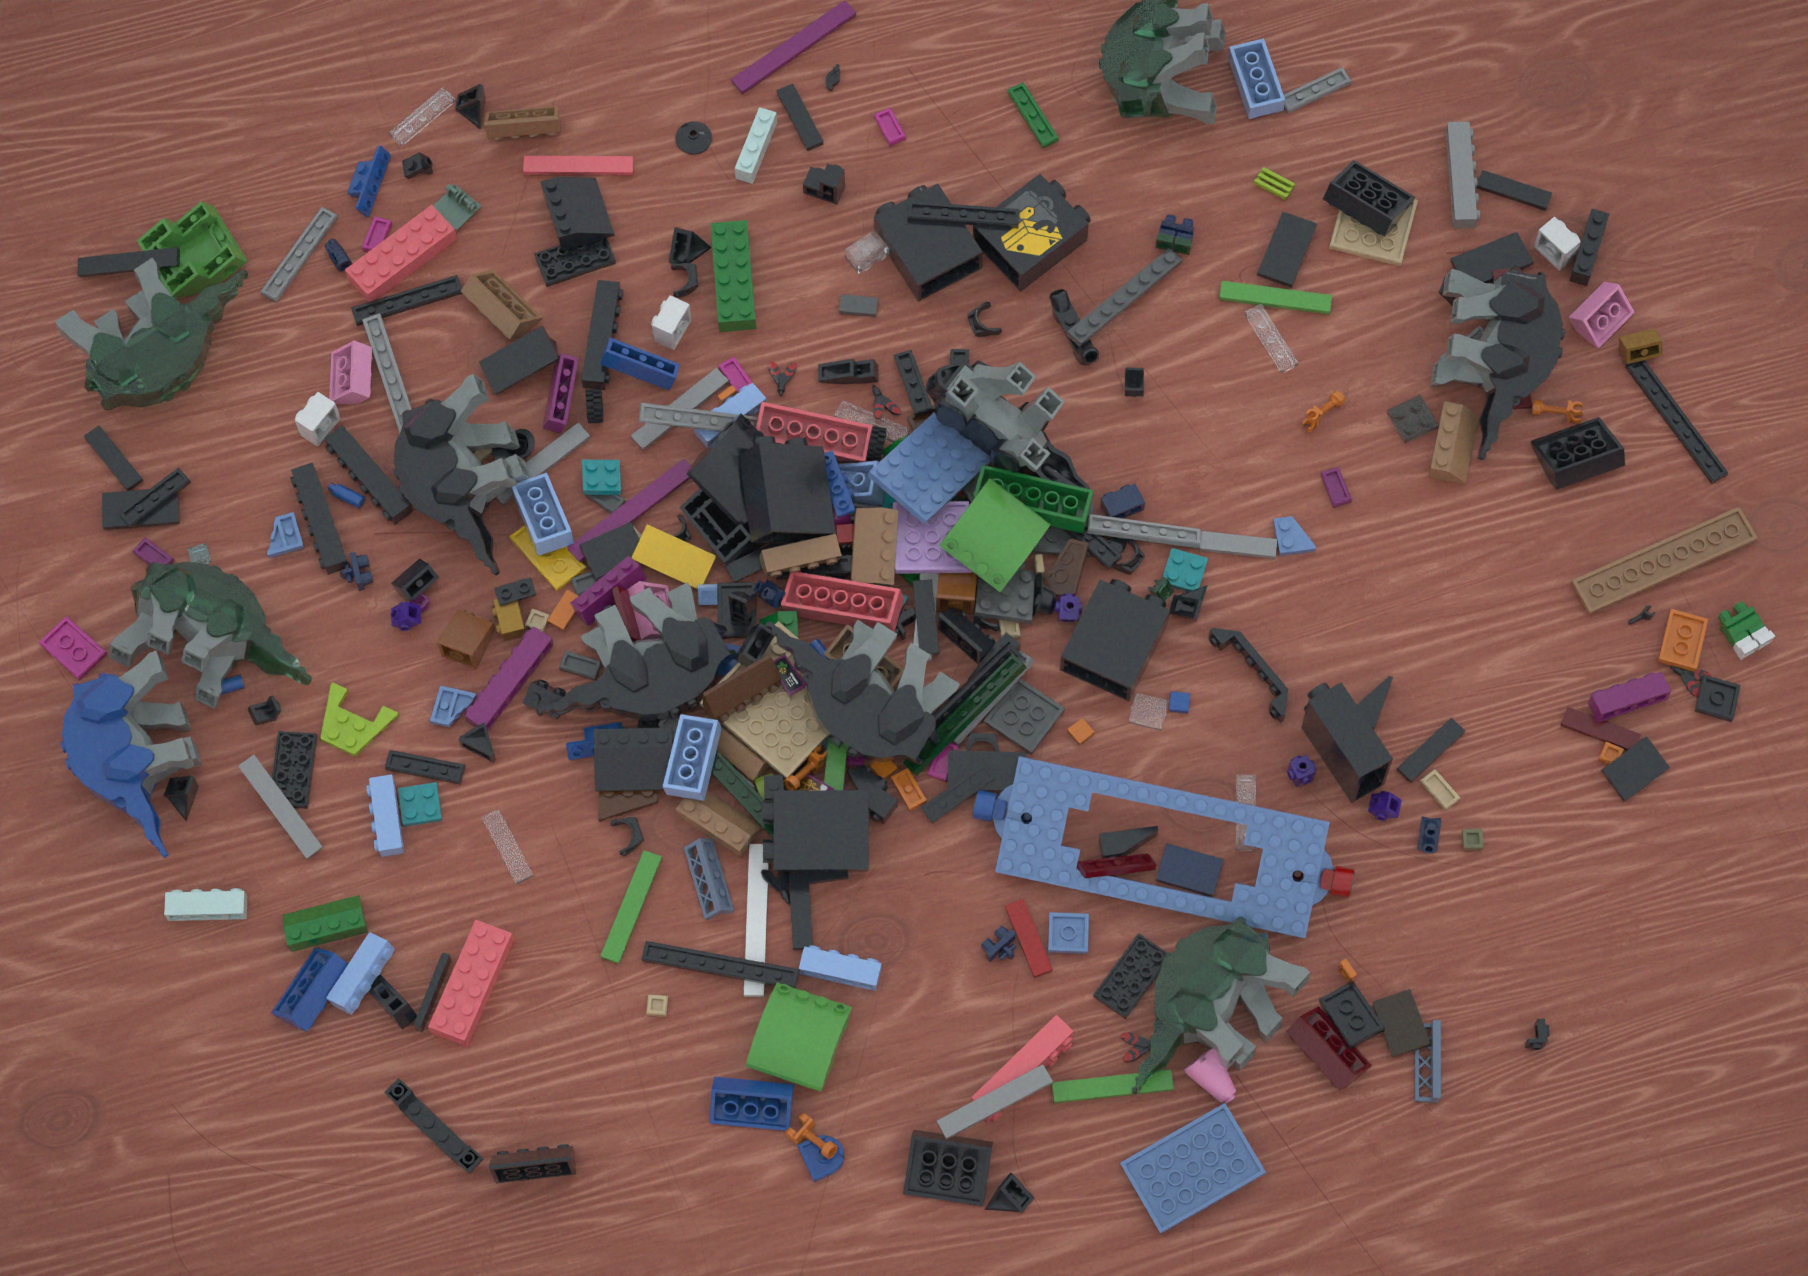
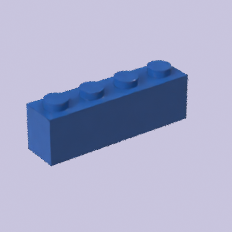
[600,338,680,390]

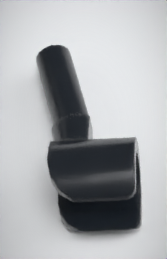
[1628,605,1655,625]

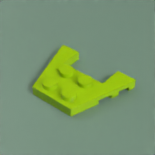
[320,682,399,757]

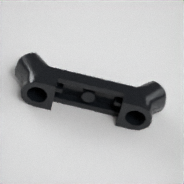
[1049,289,1099,366]

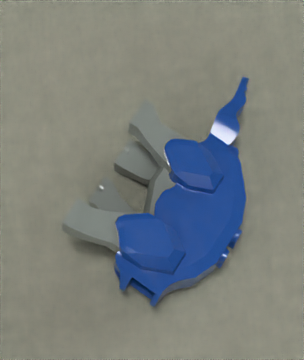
[60,651,202,858]

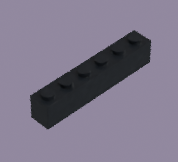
[581,280,624,390]
[324,425,413,525]
[290,462,348,575]

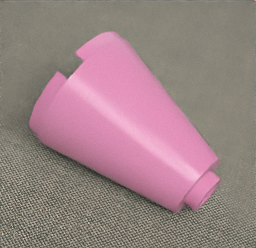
[1184,1048,1236,1104]

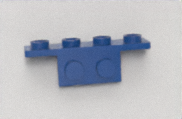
[347,146,391,217]
[824,451,855,518]
[566,722,623,760]

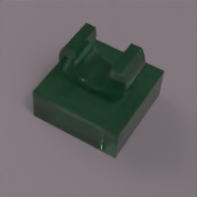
[1148,576,1174,602]

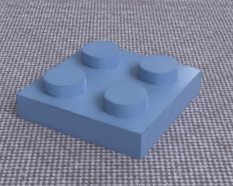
[1048,912,1089,954]

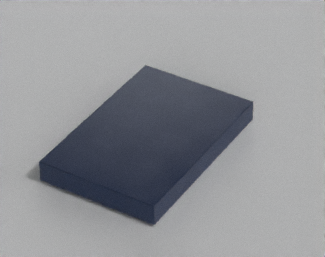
[1156,844,1223,897]

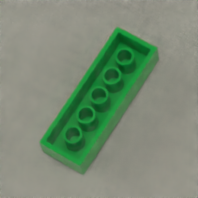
[710,220,756,332]
[973,465,1093,534]

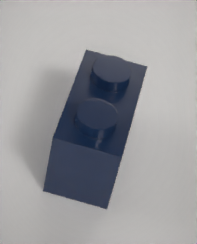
[1100,484,1145,519]

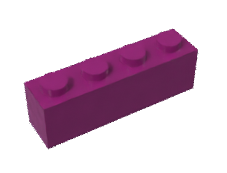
[543,353,579,433]
[570,556,646,626]
[1588,672,1671,722]

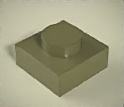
[1462,829,1484,850]

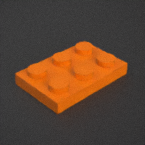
[1658,609,1708,672]

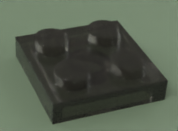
[1387,395,1439,443]

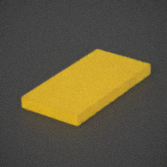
[631,524,716,590]
[509,525,587,592]

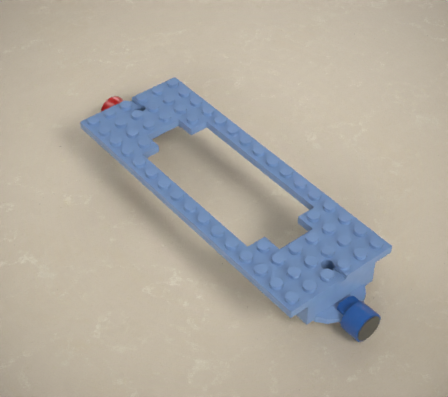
[972,756,1355,938]

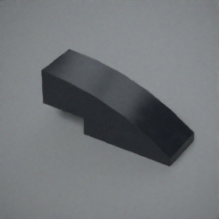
[818,359,879,384]

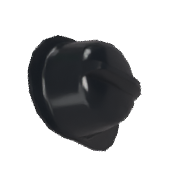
[492,429,535,460]
[1032,572,1056,617]

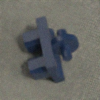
[340,552,373,591]
[754,579,786,609]
[1417,816,1441,853]
[981,926,1016,962]

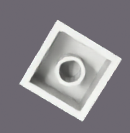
[1533,216,1581,271]
[651,295,692,350]
[295,392,341,447]

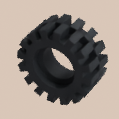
[586,389,604,424]
[866,426,887,462]

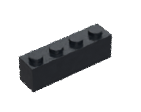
[1569,209,1609,286]

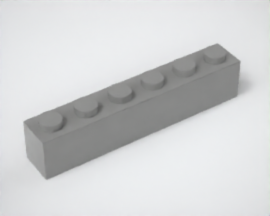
[1445,122,1480,228]

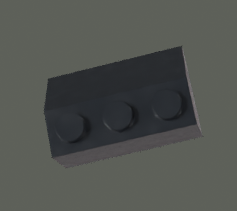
[938,607,995,665]

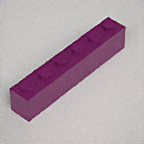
[465,626,554,731]

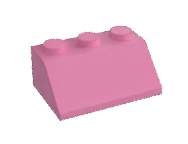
[1568,281,1635,348]
[329,341,372,404]
[627,581,672,640]

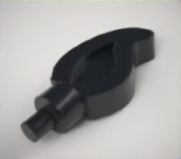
[826,64,840,92]

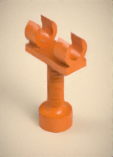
[1301,390,1345,432]
[1532,399,1583,424]
[783,746,827,791]
[784,1112,838,1159]

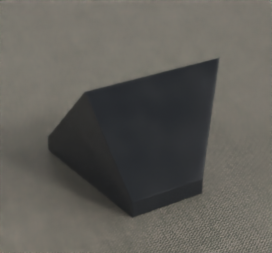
[455,84,486,130]
[668,227,712,264]
[1170,585,1208,621]
[458,722,496,763]
[164,776,199,821]
[985,1172,1034,1213]

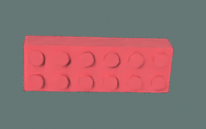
[345,205,457,302]
[756,402,873,463]
[781,572,904,632]
[428,920,514,1047]
[971,1015,1074,1124]

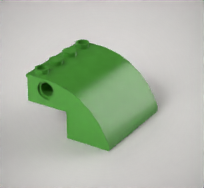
[137,201,248,298]
[939,478,1051,592]
[746,983,852,1092]

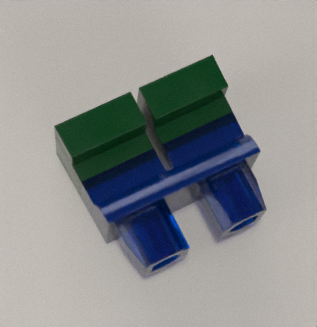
[1155,214,1194,255]

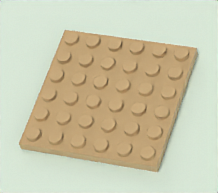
[700,622,827,779]

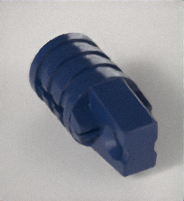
[324,239,352,272]

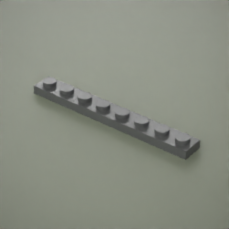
[1067,248,1183,347]

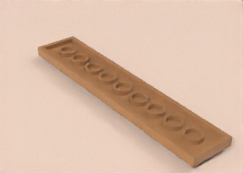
[1571,506,1758,615]

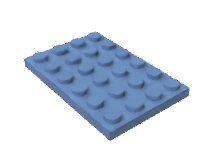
[867,412,992,525]
[1120,1103,1266,1234]

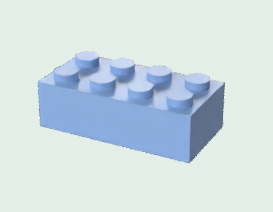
[1228,38,1285,119]
[511,473,574,556]
[663,714,722,801]

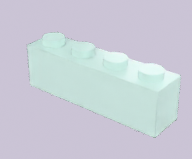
[735,107,777,184]
[164,888,247,921]

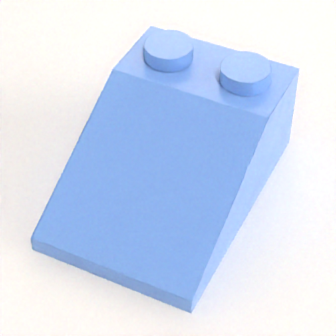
[838,461,885,505]

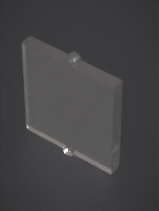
[1128,693,1169,731]

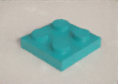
[582,459,621,495]
[1161,548,1208,592]
[398,782,442,827]

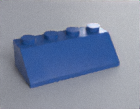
[271,947,348,1032]
[710,1077,794,1131]

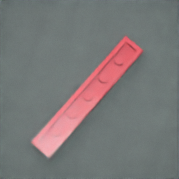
[523,156,634,175]

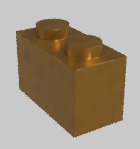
[1619,328,1662,364]
[491,599,525,641]

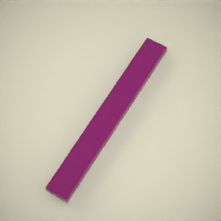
[731,0,856,95]
[567,459,691,563]

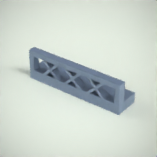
[684,838,734,920]
[1414,1020,1441,1103]

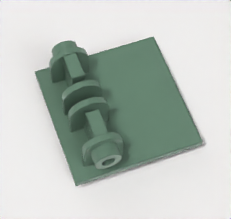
[433,184,482,231]

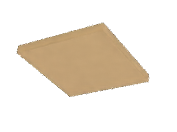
[1329,199,1418,266]

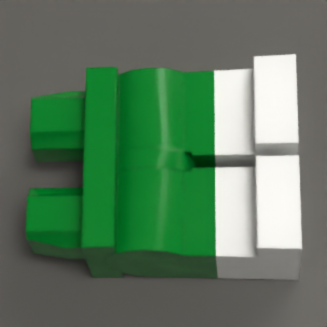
[1718,601,1775,660]

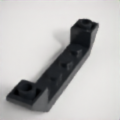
[1209,628,1288,723]
[384,1078,484,1174]

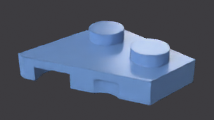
[267,512,304,558]
[1273,516,1316,556]
[430,686,477,727]

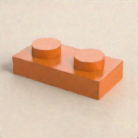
[891,768,927,811]

